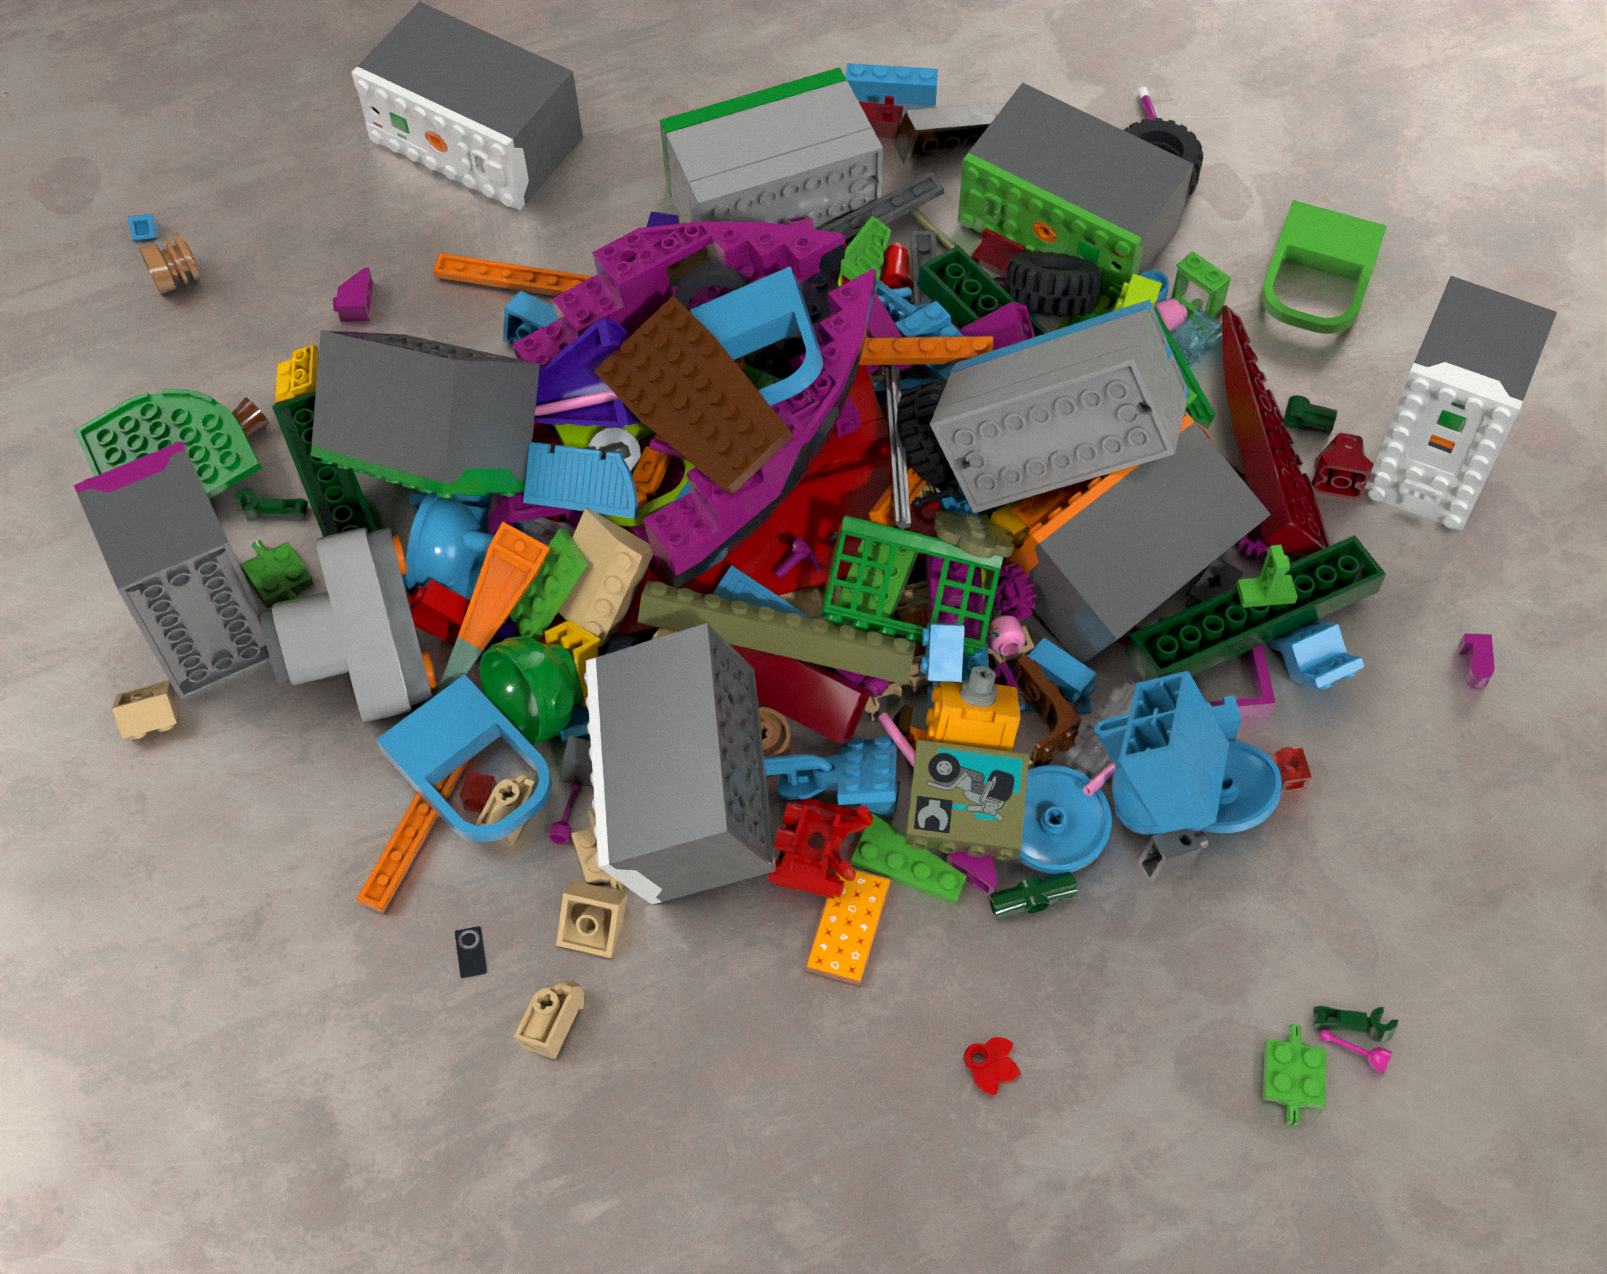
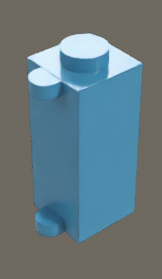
[1028,638,1097,705]

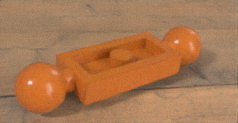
[632,434,672,509]

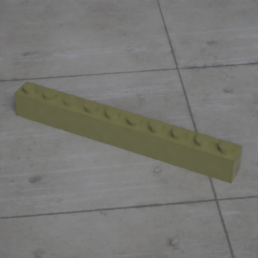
[638,581,916,685]

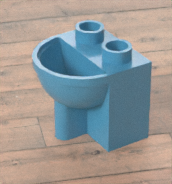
[404,492,537,625]
[1094,671,1229,835]

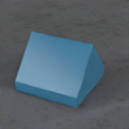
[128,214,157,241]

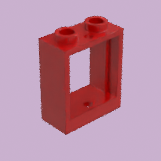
[407,579,470,647]

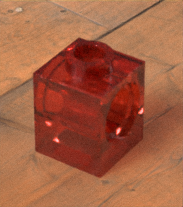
[1273,747,1312,793]
[459,771,497,813]

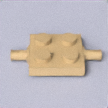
[571,809,626,892]

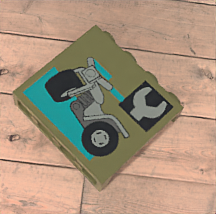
[904,740,1030,861]

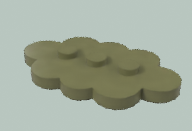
[933,511,1015,558]

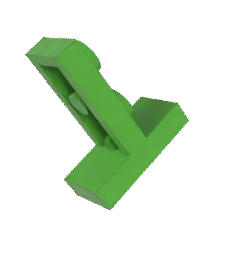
[1236,545,1298,608]

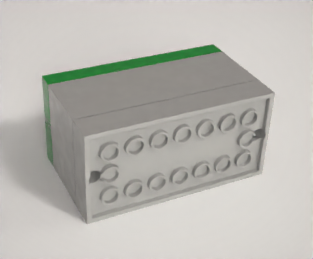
[660,67,883,230]

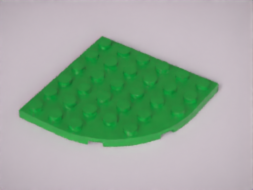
[74,389,263,499]

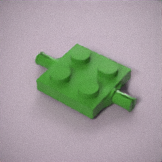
[240,540,313,607]
[1262,1024,1326,1126]

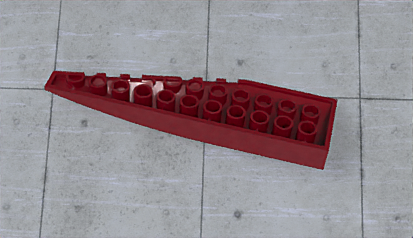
[1222,305,1330,556]

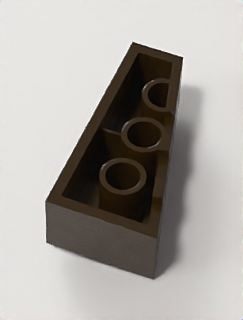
[894,103,996,165]

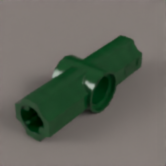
[988,872,1078,919]

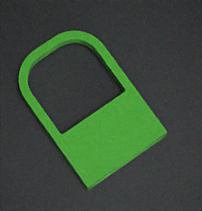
[1261,200,1387,334]

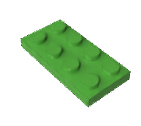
[510,529,588,641]

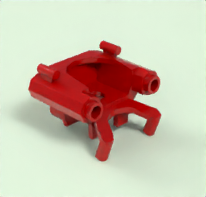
[768,798,874,899]

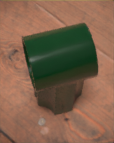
[1284,395,1337,432]

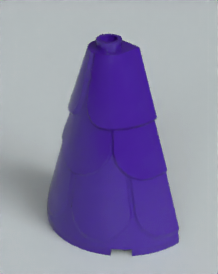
[534,318,640,428]

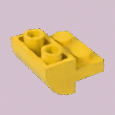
[275,344,319,405]

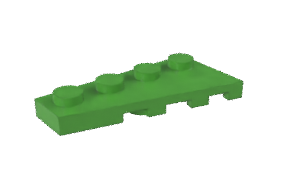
[840,215,891,289]
[851,813,967,905]

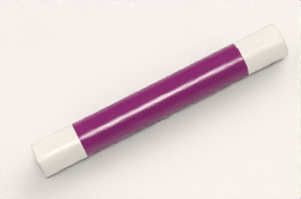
[1138,87,1157,120]

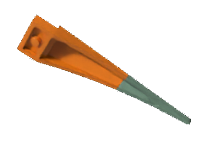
[435,521,552,696]

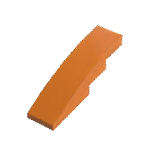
[1011,475,1105,529]

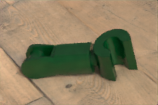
[234,489,308,520]
[1313,1006,1398,1042]

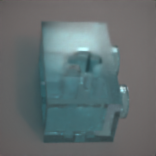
[1172,309,1222,368]

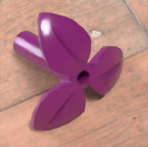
[774,535,819,579]

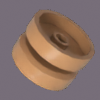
[759,707,791,778]

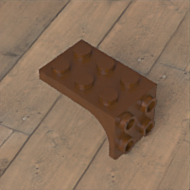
[1013,654,1082,768]

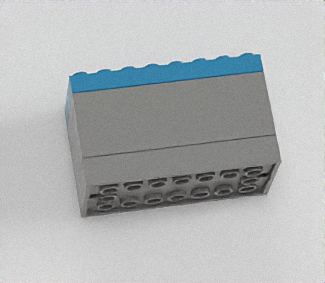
[930,299,1189,513]

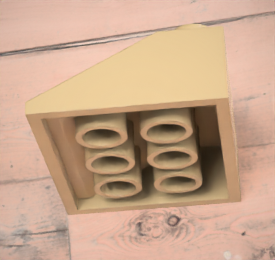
[558,507,653,647]

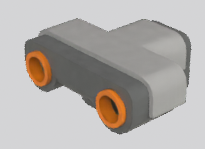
[260,527,437,723]

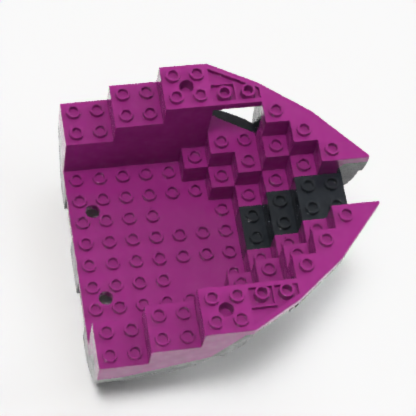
[512,222,876,588]

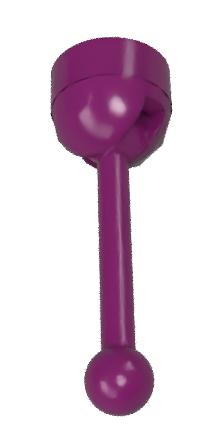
[547,782,581,845]

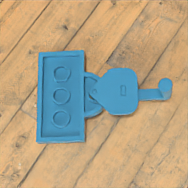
[764,735,898,805]

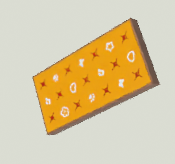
[805,869,892,986]

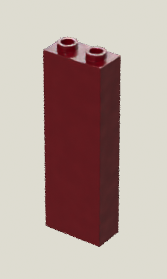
[728,643,871,744]

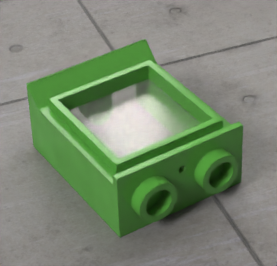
[1170,251,1231,331]

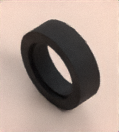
[675,264,750,313]

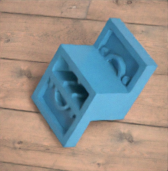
[1267,620,1365,690]

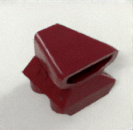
[1311,433,1374,500]

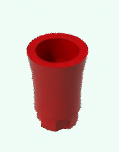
[881,243,913,291]

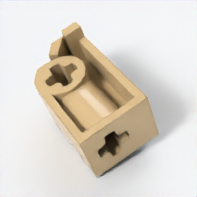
[475,773,539,847]
[513,980,584,1059]

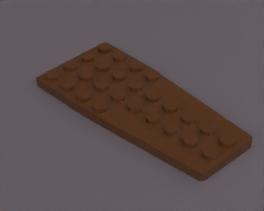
[594,296,793,495]

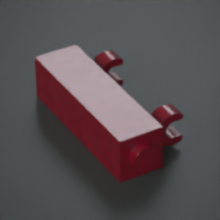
[858,96,904,139]

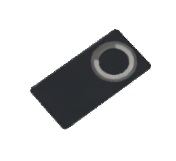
[455,926,487,978]

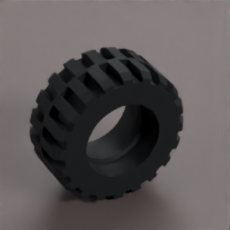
[1123,118,1203,200]
[1004,251,1102,317]
[897,379,956,484]

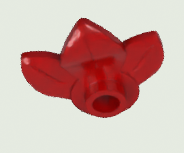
[963,1037,1021,1095]

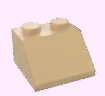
[112,680,178,740]
[556,881,628,958]

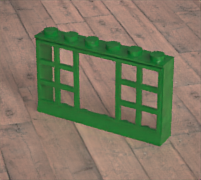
[820,515,1003,656]

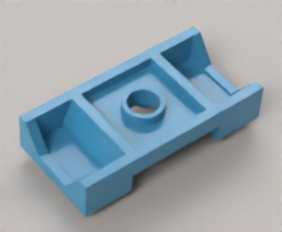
[895,301,964,380]

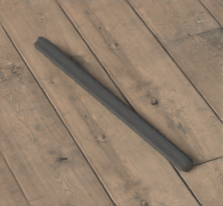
[884,365,911,530]

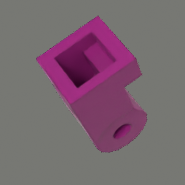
[1458,633,1495,689]

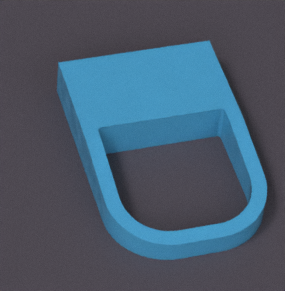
[691,267,823,406]
[376,674,552,843]

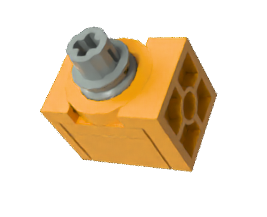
[926,666,1021,752]

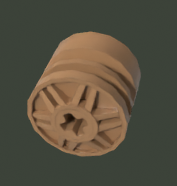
[139,232,200,295]

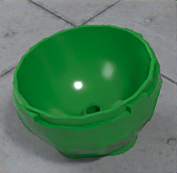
[480,637,584,746]

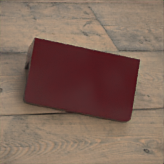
[971,228,1026,277]

